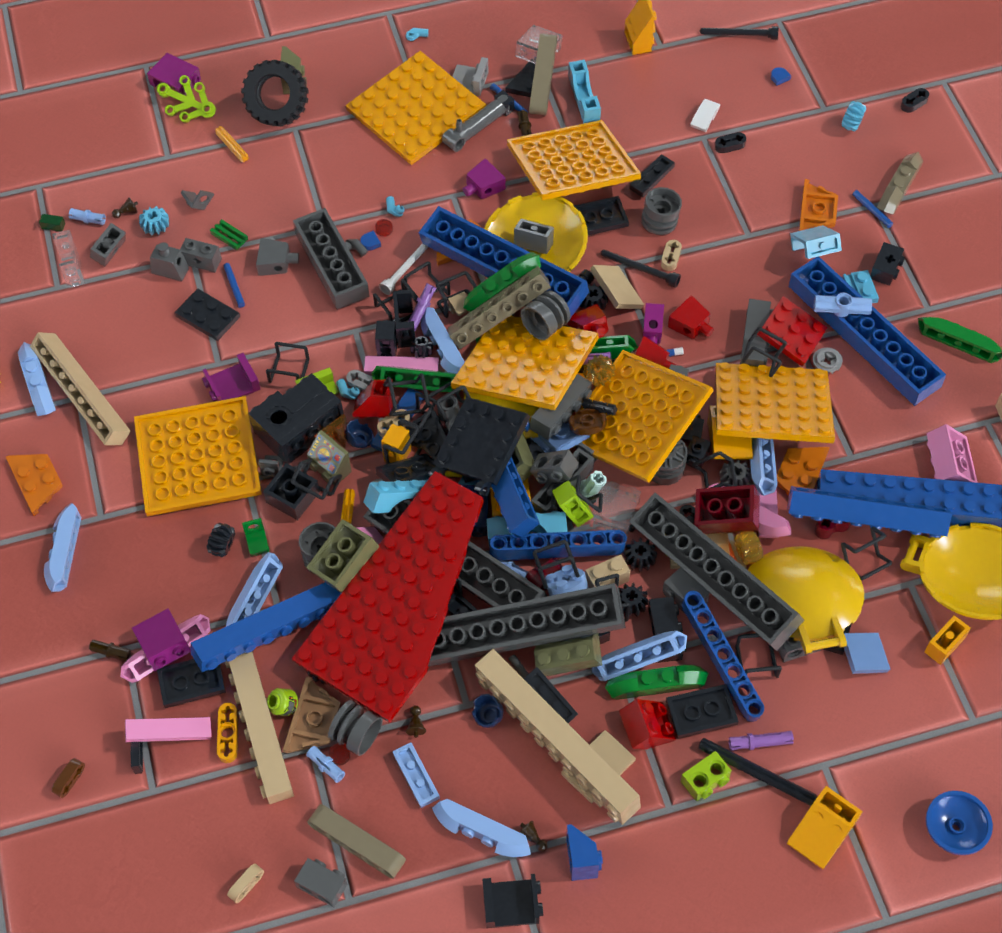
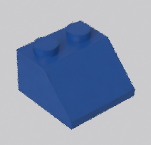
[566,824,603,881]

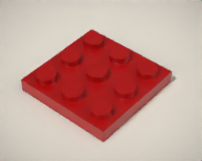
[757,296,828,367]

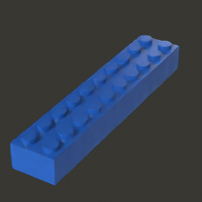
[418,206,589,318]
[788,256,946,406]
[817,469,1002,528]

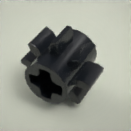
[410,336,433,358]

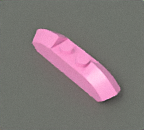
[708,483,791,537]
[120,614,211,683]

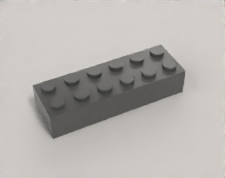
[293,208,370,309]

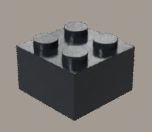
[263,463,320,521]

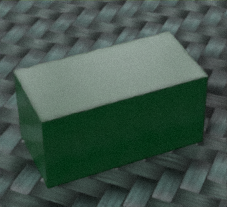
[39,214,66,232]

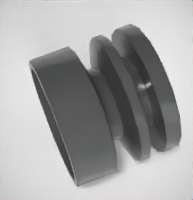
[641,187,682,235]
[521,290,571,340]
[652,439,687,485]
[298,522,335,572]
[328,700,383,756]

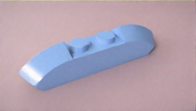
[421,307,465,374]
[17,342,56,416]
[750,438,777,496]
[44,503,82,592]
[226,552,283,627]
[592,631,687,681]
[432,799,531,857]

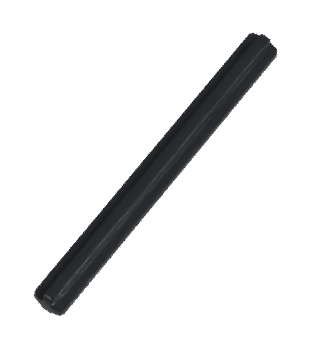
[698,738,817,806]

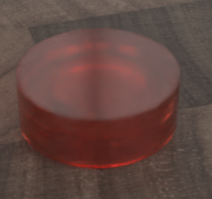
[375,219,393,237]
[328,743,350,766]

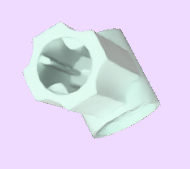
[580,470,607,504]

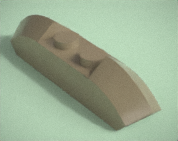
[877,152,923,214]

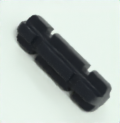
[582,398,618,415]

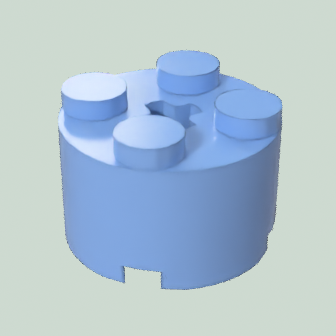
[545,565,589,596]

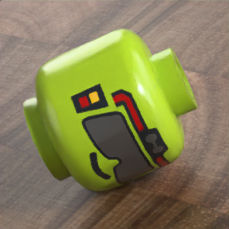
[267,688,298,716]

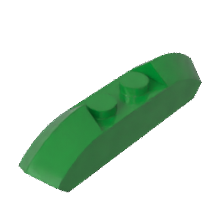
[463,252,541,312]
[918,317,1002,363]
[590,335,639,359]
[371,366,461,393]
[605,665,709,700]

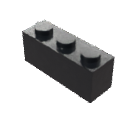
[648,596,686,663]

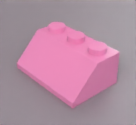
[926,424,978,483]

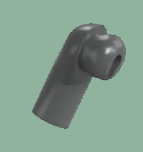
[345,239,368,257]

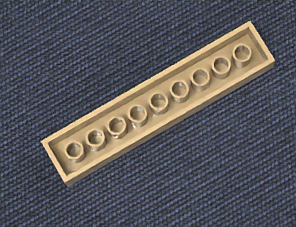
[475,649,641,825]

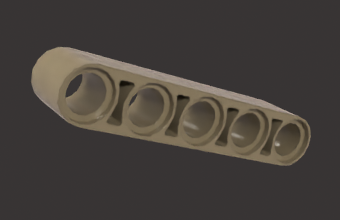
[529,33,557,115]
[307,804,406,879]

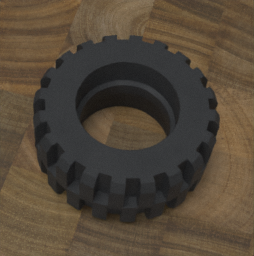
[241,60,309,126]

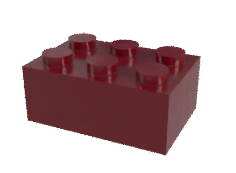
[694,485,760,534]

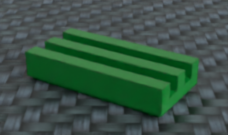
[210,219,248,250]

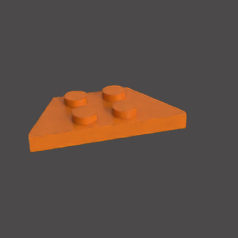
[799,179,838,231]
[777,447,830,496]
[6,454,63,516]

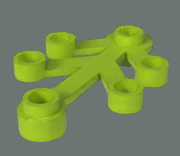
[157,75,216,123]

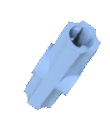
[814,293,872,317]

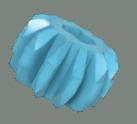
[841,101,866,132]
[139,206,169,236]

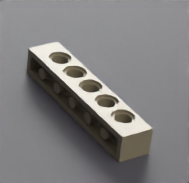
[448,266,551,349]

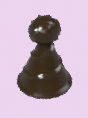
[112,197,138,218]
[406,705,426,738]
[520,821,548,851]

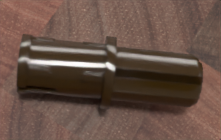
[517,110,532,136]
[89,640,131,662]

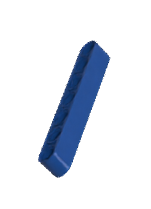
[489,530,627,560]
[682,591,764,722]

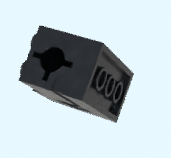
[248,373,345,464]

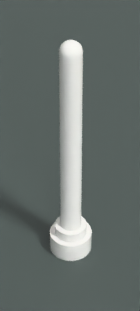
[379,244,428,295]

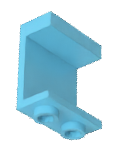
[790,225,842,259]

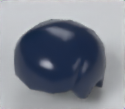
[345,419,374,448]
[472,694,504,728]

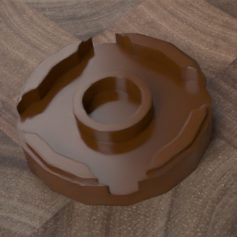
[568,409,607,435]

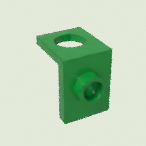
[242,518,270,556]

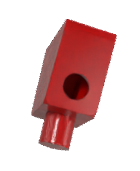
[668,296,714,339]
[567,304,609,338]
[635,336,676,369]

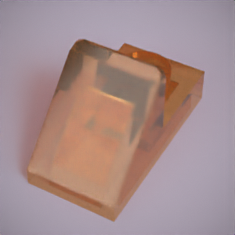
[314,414,347,448]

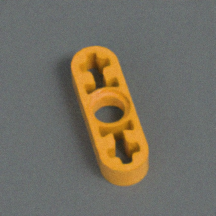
[217,703,238,763]

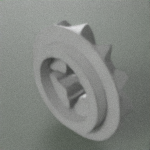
[813,348,843,374]

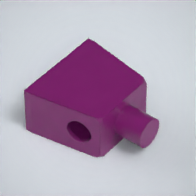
[463,158,506,199]
[643,303,664,344]

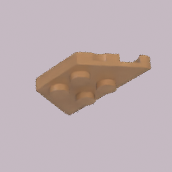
[283,677,341,753]

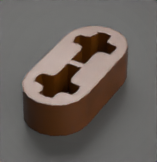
[52,758,85,798]

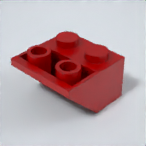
[352,379,393,419]
[619,699,676,750]

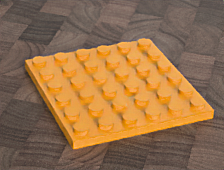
[345,51,486,165]
[507,120,641,200]
[451,316,599,410]
[574,350,714,483]
[715,362,835,443]
[134,396,262,516]

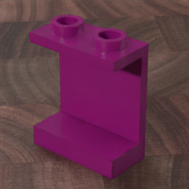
[147,53,201,96]
[202,353,261,402]
[132,609,191,671]

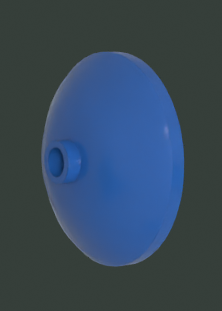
[926,791,993,855]

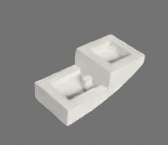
[690,99,720,132]

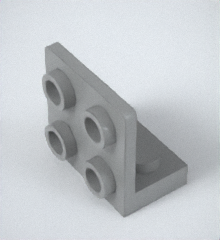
[452,57,489,96]

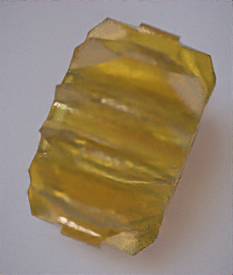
[583,354,616,387]
[734,531,763,565]

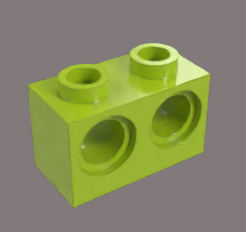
[552,480,594,527]
[680,751,732,801]

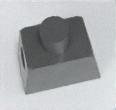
[256,238,299,276]
[150,242,189,281]

